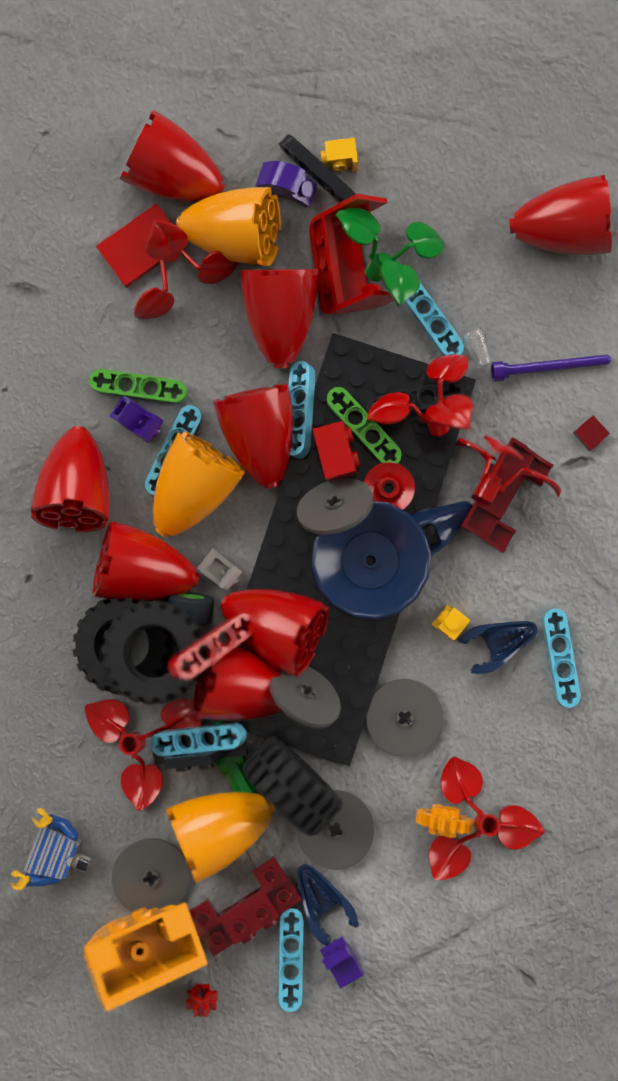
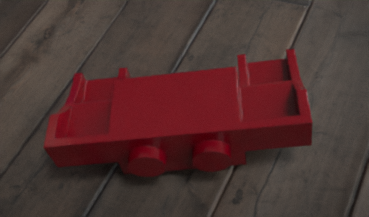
[460,437,554,553]
[189,856,302,957]

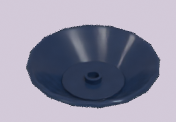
[312,501,431,620]

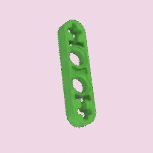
[89,369,187,404]
[327,387,402,464]

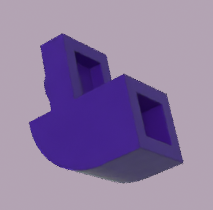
[255,161,318,207]
[109,396,164,443]
[320,937,365,989]

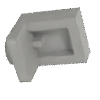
[197,548,242,591]

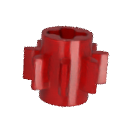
[186,983,218,1018]

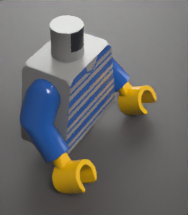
[9,808,91,890]

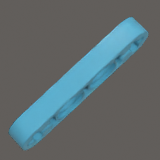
[404,283,464,356]
[289,361,315,459]
[145,405,202,496]
[542,609,581,708]
[150,722,246,756]
[279,906,303,1012]

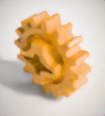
[415,804,474,838]

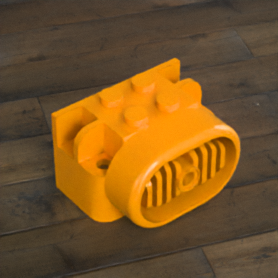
[84,902,208,1011]

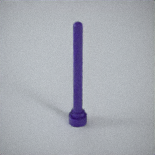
[491,355,612,382]

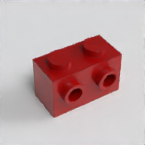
[313,421,361,482]

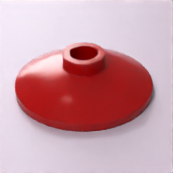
[364,462,415,510]

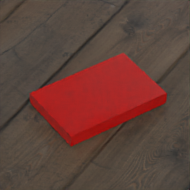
[96,203,172,288]

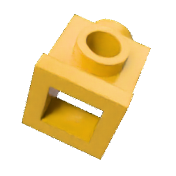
[320,138,358,172]
[431,605,470,641]

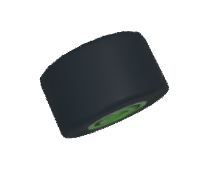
[168,592,215,626]

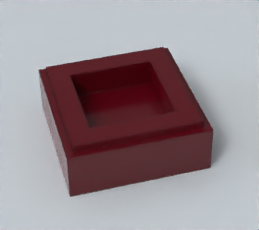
[573,415,610,451]

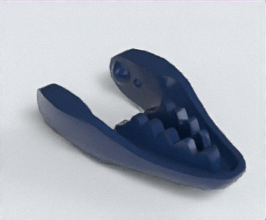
[411,501,472,556]
[458,621,538,674]
[297,864,359,946]

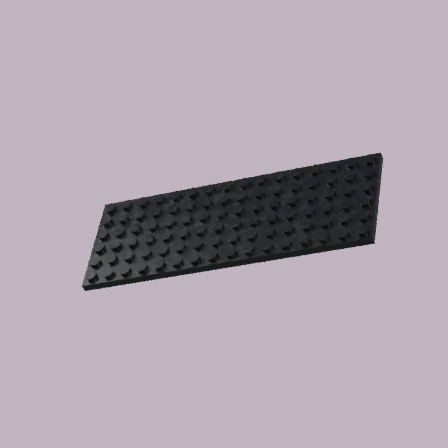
[214,333,476,766]

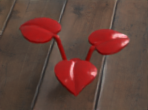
[134,219,238,319]
[367,354,473,436]
[455,435,561,503]
[85,699,202,811]
[428,756,545,880]

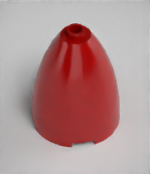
[119,110,225,202]
[509,175,612,255]
[241,269,318,368]
[213,383,293,489]
[31,426,110,532]
[92,521,199,602]
[220,589,329,677]
[193,641,283,721]

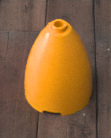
[176,187,281,266]
[153,432,245,537]
[166,792,275,883]

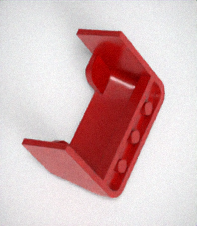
[309,194,394,315]

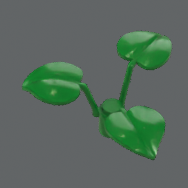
[335,208,444,306]

